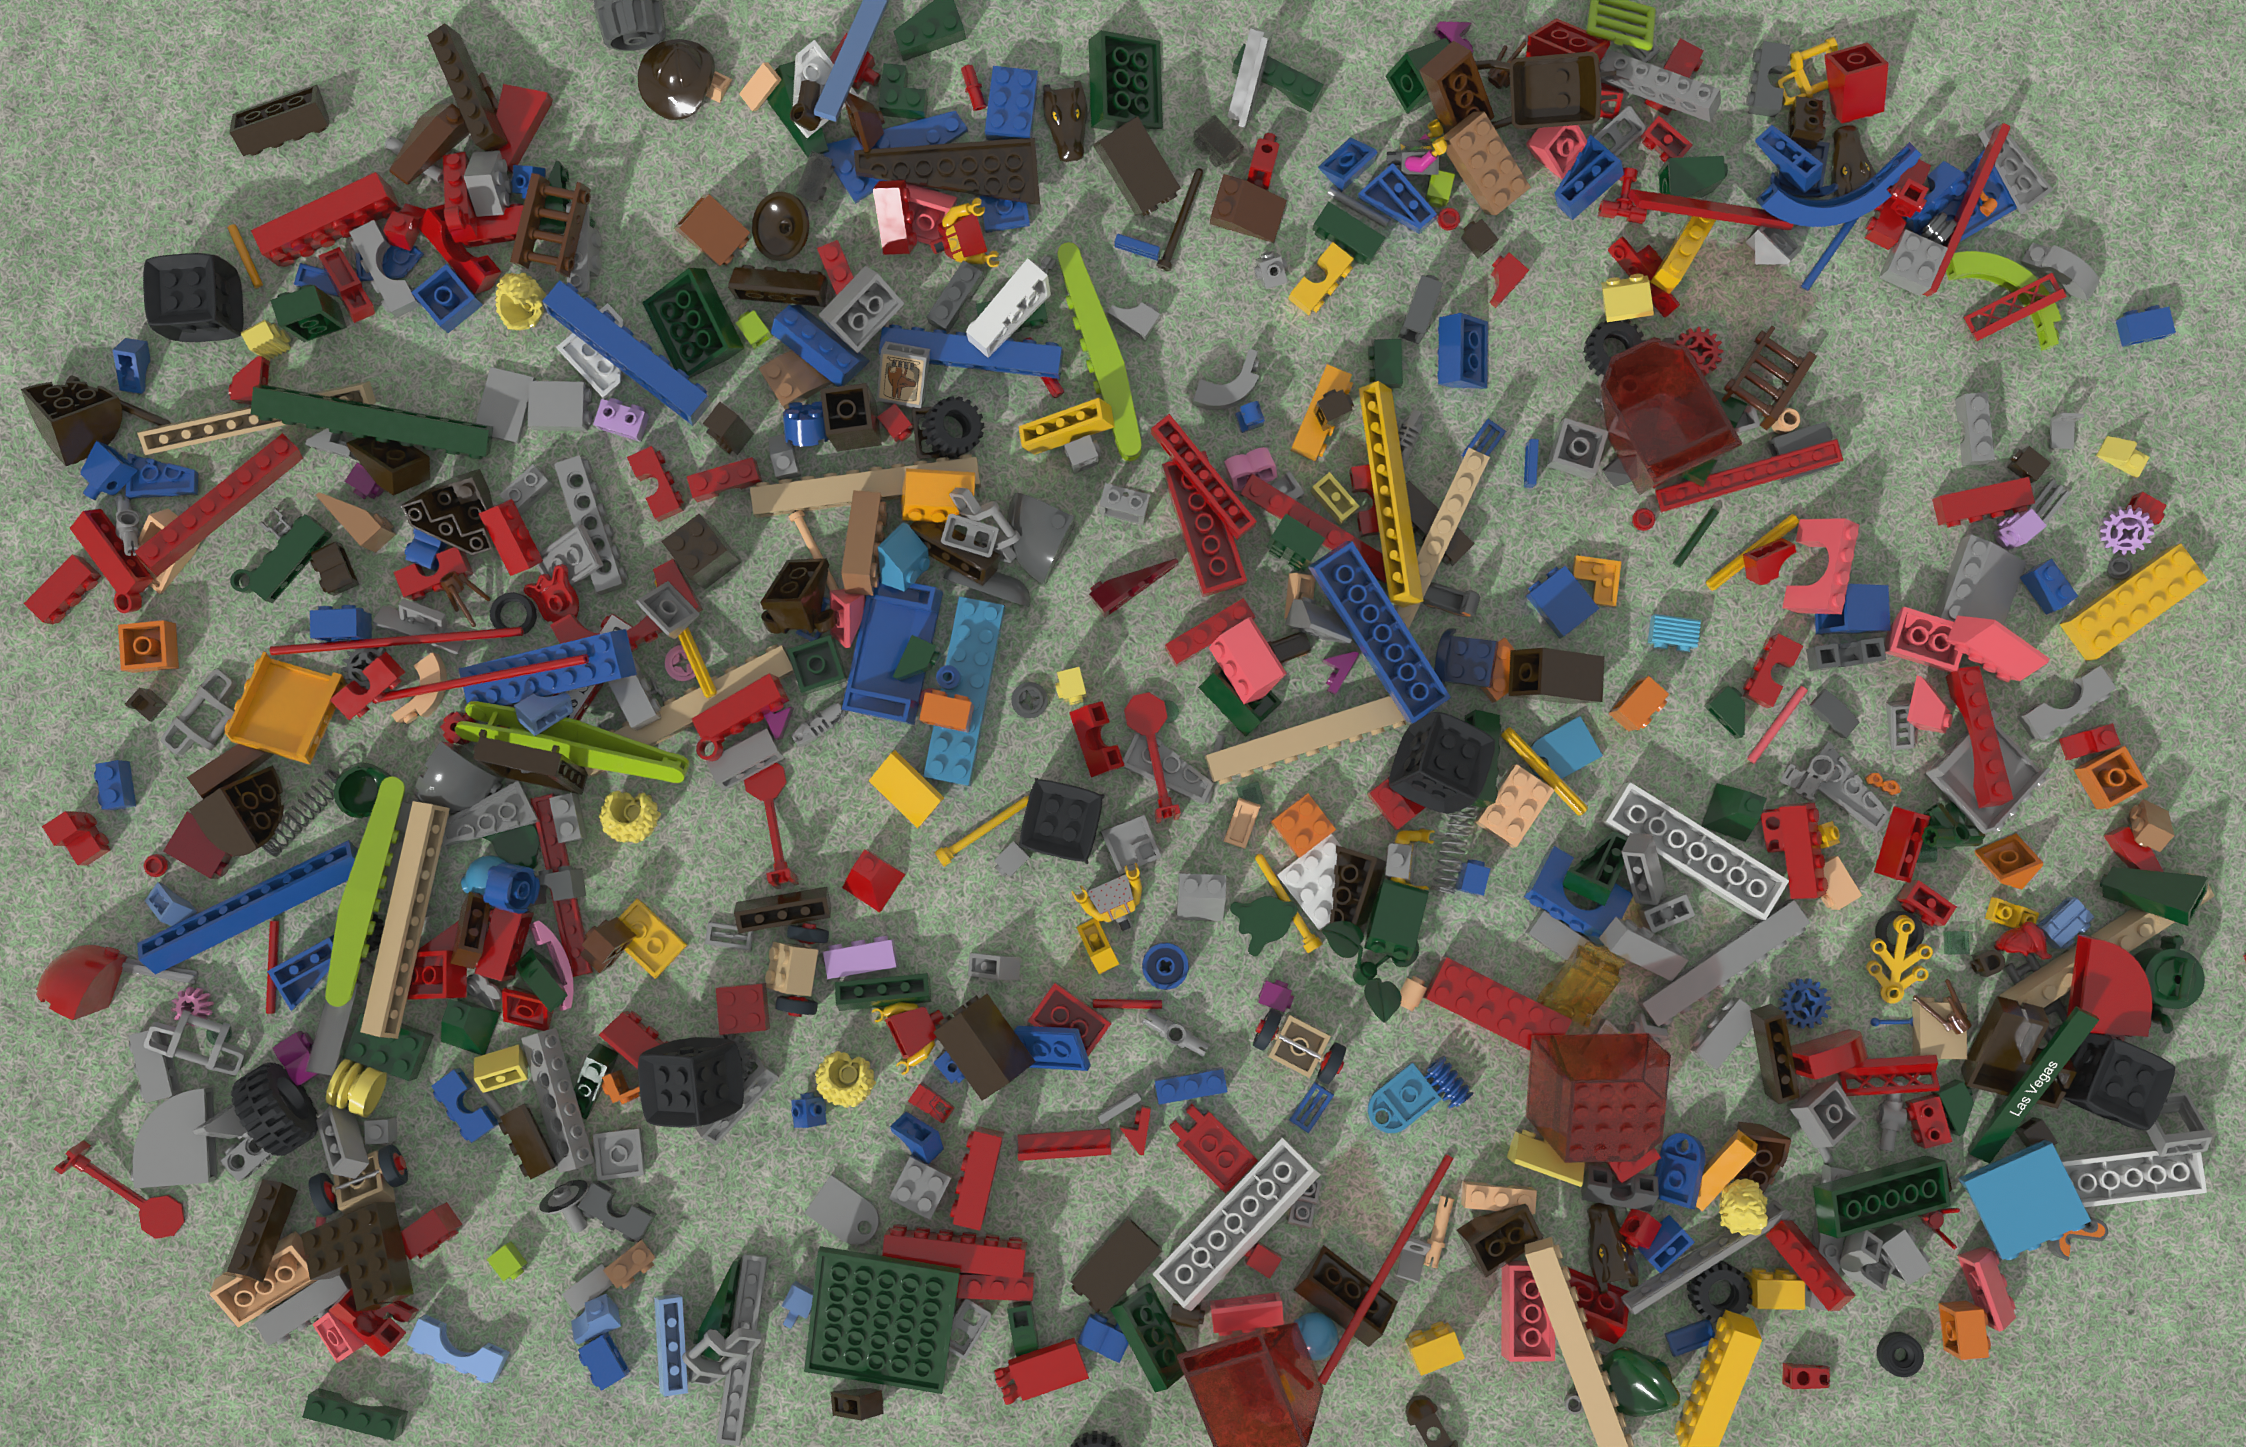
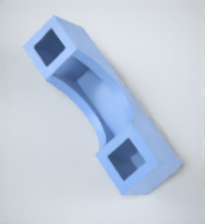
[407,1314,510,1383]

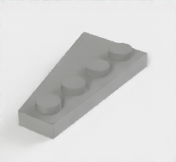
[1978,120,2053,214]
[1122,732,1213,805]
[1805,741,1891,833]
[443,781,540,846]

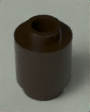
[1170,1303,1205,1329]

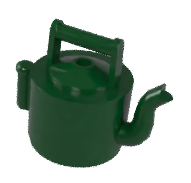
[2133,935,2205,1034]

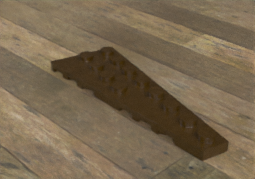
[854,138,1040,205]

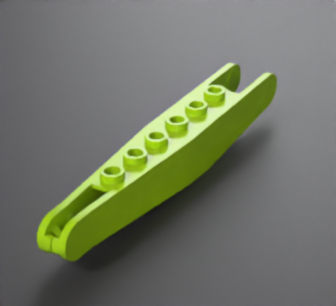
[1057,242,1142,462]
[455,701,690,783]
[325,777,405,1007]

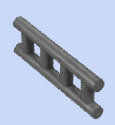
[2004,953,2068,1043]

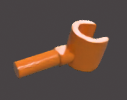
[1980,191,1997,216]

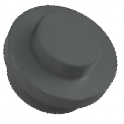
[2107,557,2133,580]

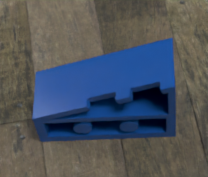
[1554,134,1624,220]
[1358,163,1437,234]
[267,935,334,1011]

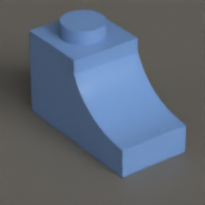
[514,692,573,736]
[145,882,197,926]
[571,1294,621,1345]

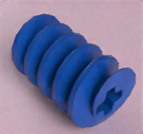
[1425,1056,1474,1109]

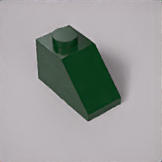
[893,635,941,681]
[1704,686,1745,739]
[1931,1079,1974,1136]

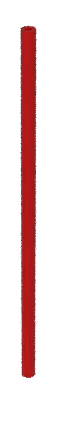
[269,627,524,655]
[372,654,589,704]
[1317,1154,1453,1385]

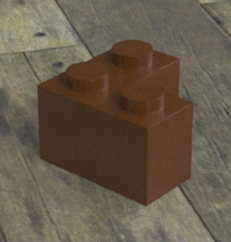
[580,917,637,973]

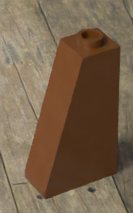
[186,744,274,799]

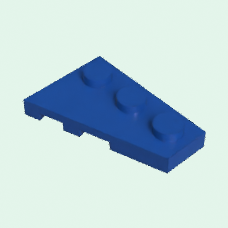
[126,453,199,499]

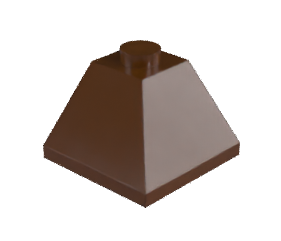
[844,93,885,152]

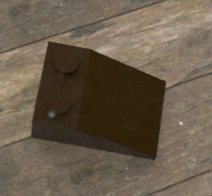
[346,436,430,496]
[1456,1204,1544,1277]

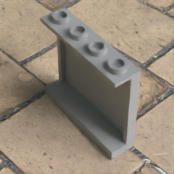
[1926,709,2051,834]

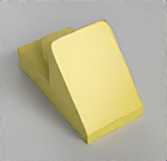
[2096,436,2150,478]

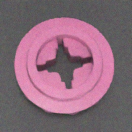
[665,645,696,681]

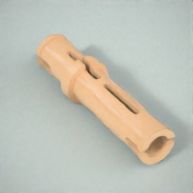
[1423,1195,1455,1268]

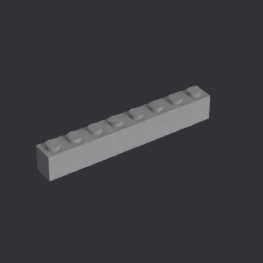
[1637,900,1810,1027]

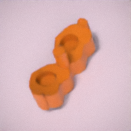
[1865,773,1901,795]

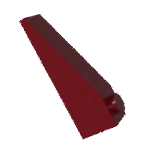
[1089,558,1179,618]

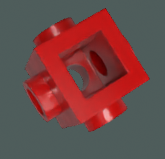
[1890,178,1929,218]
[440,711,476,745]

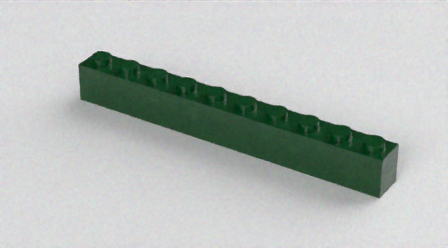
[251,384,493,459]

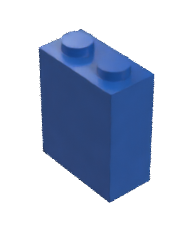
[1526,566,1600,639]

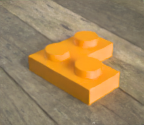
[1572,555,1621,607]

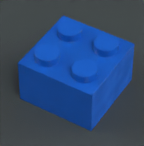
[411,264,483,333]
[310,605,372,642]

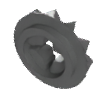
[1011,682,1048,718]

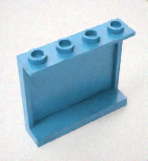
[1958,1139,2091,1260]

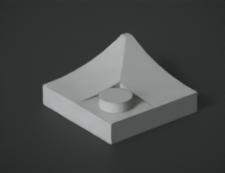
[1100,814,1161,875]

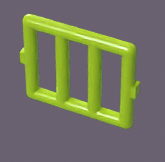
[1586,0,1656,51]

